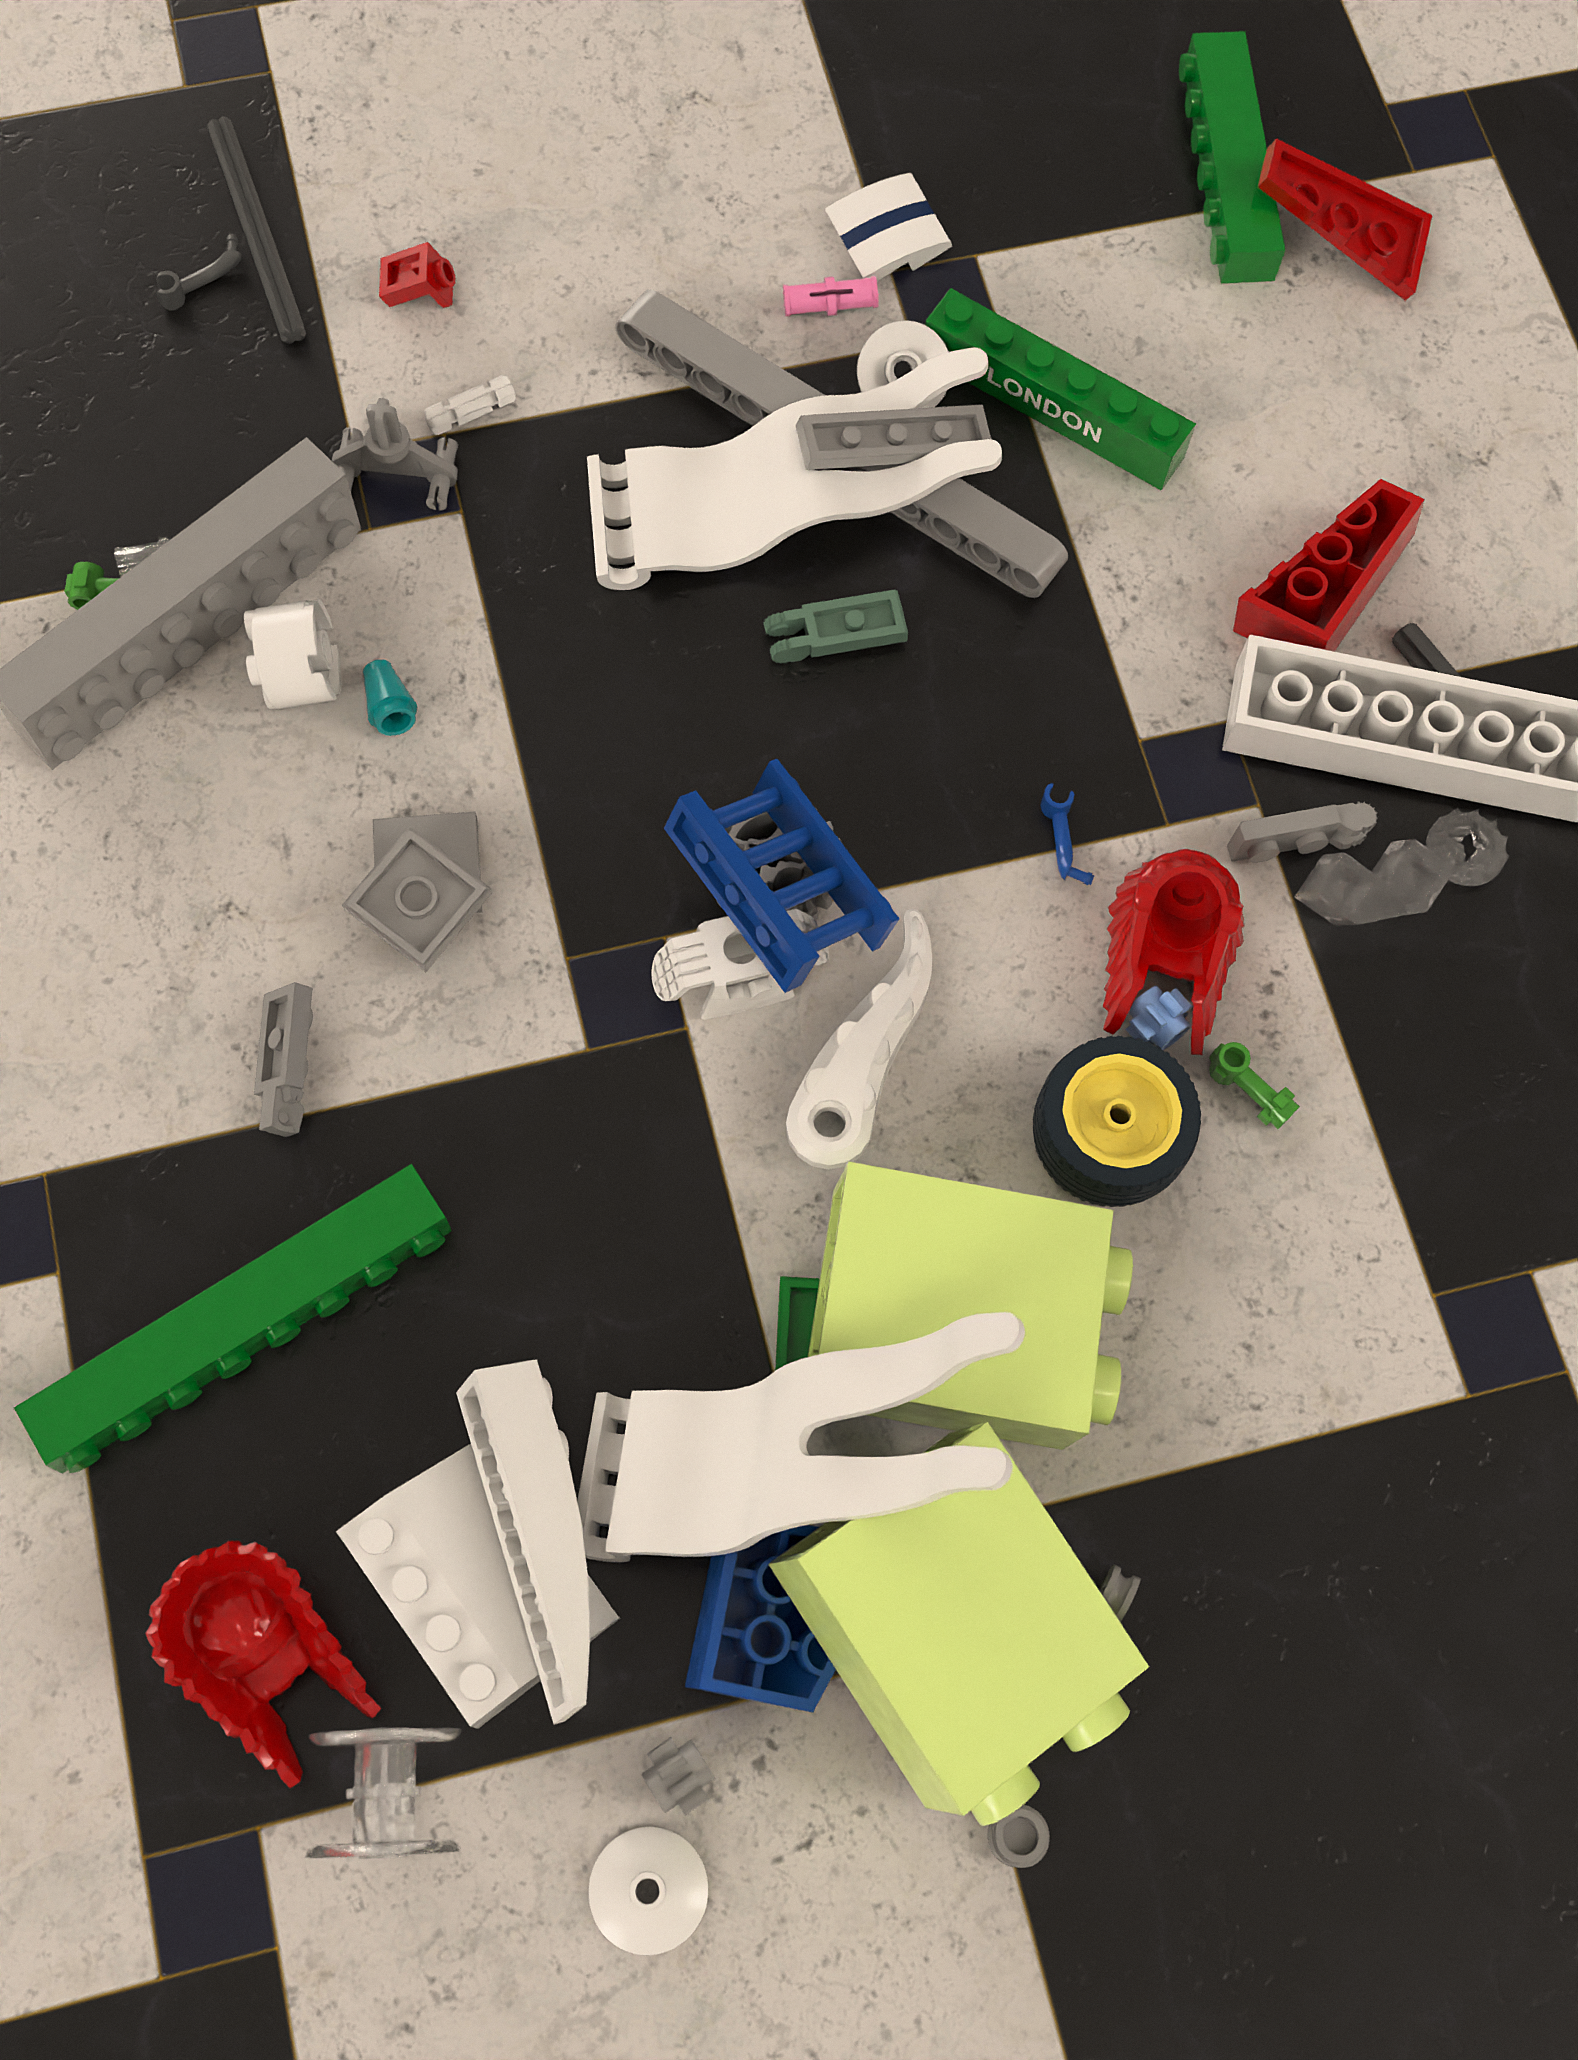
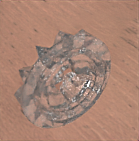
[1426,808,1509,886]

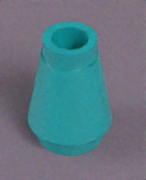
[363,659,417,736]

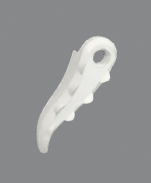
[786,909,932,1170]

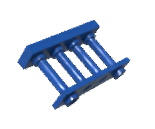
[664,759,899,993]

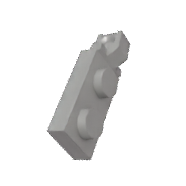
[254,982,313,1137]

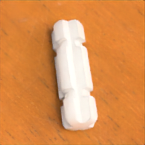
[424,375,516,435]

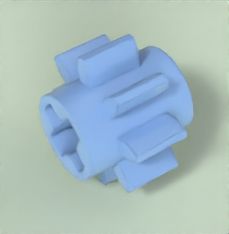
[1125,985,1192,1050]

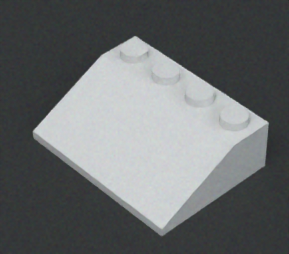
[336,1444,620,1729]

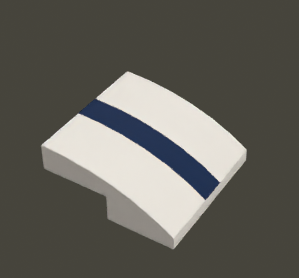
[825,173,952,281]

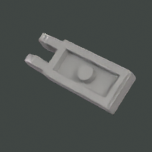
[1227,802,1378,863]

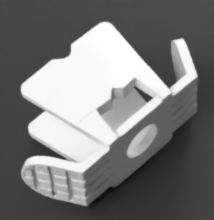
[652,909,829,1020]

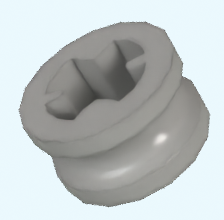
[1099,1564,1140,1622]

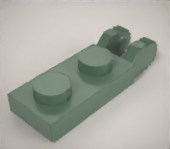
[763,590,908,664]

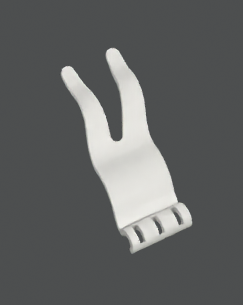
[587,347,1002,590]
[577,1312,1025,1562]

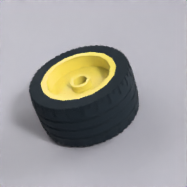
[1033,1036,1201,1207]

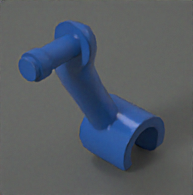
[1040,783,1094,885]

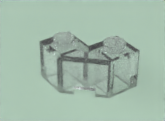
[1295,839,1456,926]

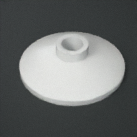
[857,321,948,408]
[589,1827,708,1955]

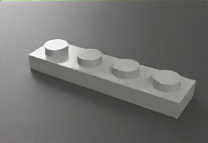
[795,405,991,470]

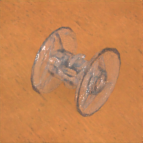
[305,1728,462,1859]

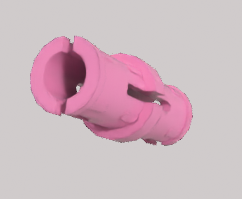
[783,276,878,316]

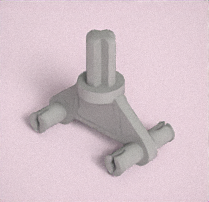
[332,398,458,510]

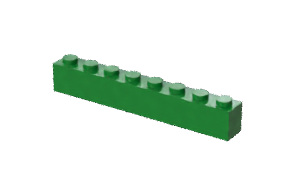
[14,1164,452,1474]

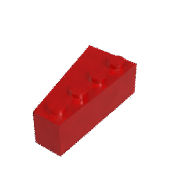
[1233,479,1425,652]

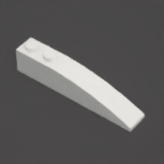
[456,1359,590,1724]

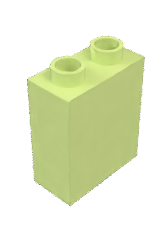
[808,1161,1133,1450]
[768,1422,1149,1826]

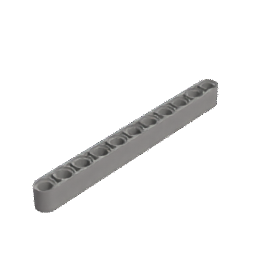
[615,290,1068,598]

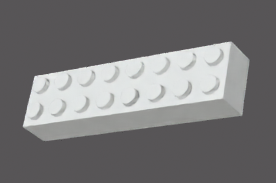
[1222,635,1578,823]

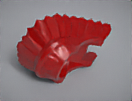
[1103,849,1245,1055]
[145,1541,381,1788]

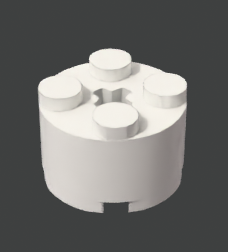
[244,599,342,709]

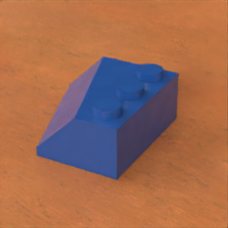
[685,1525,836,1713]

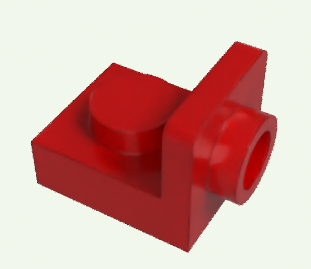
[379,242,456,308]

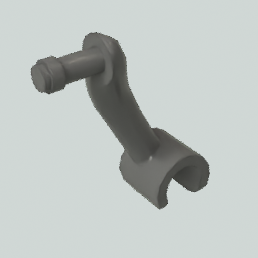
[156,234,242,311]

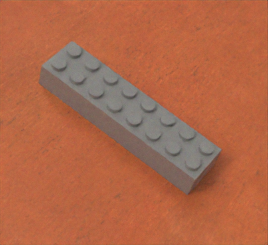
[0,437,361,770]

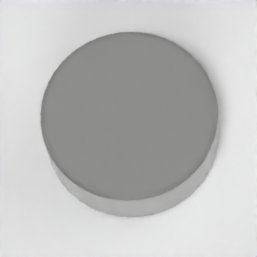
[987,1805,1050,1868]

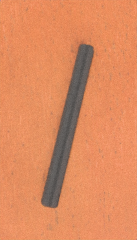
[207,116,306,344]

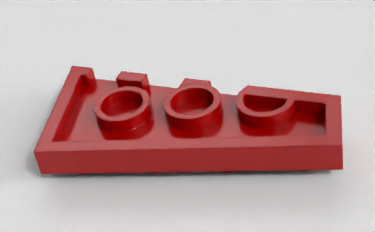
[1258,139,1433,301]

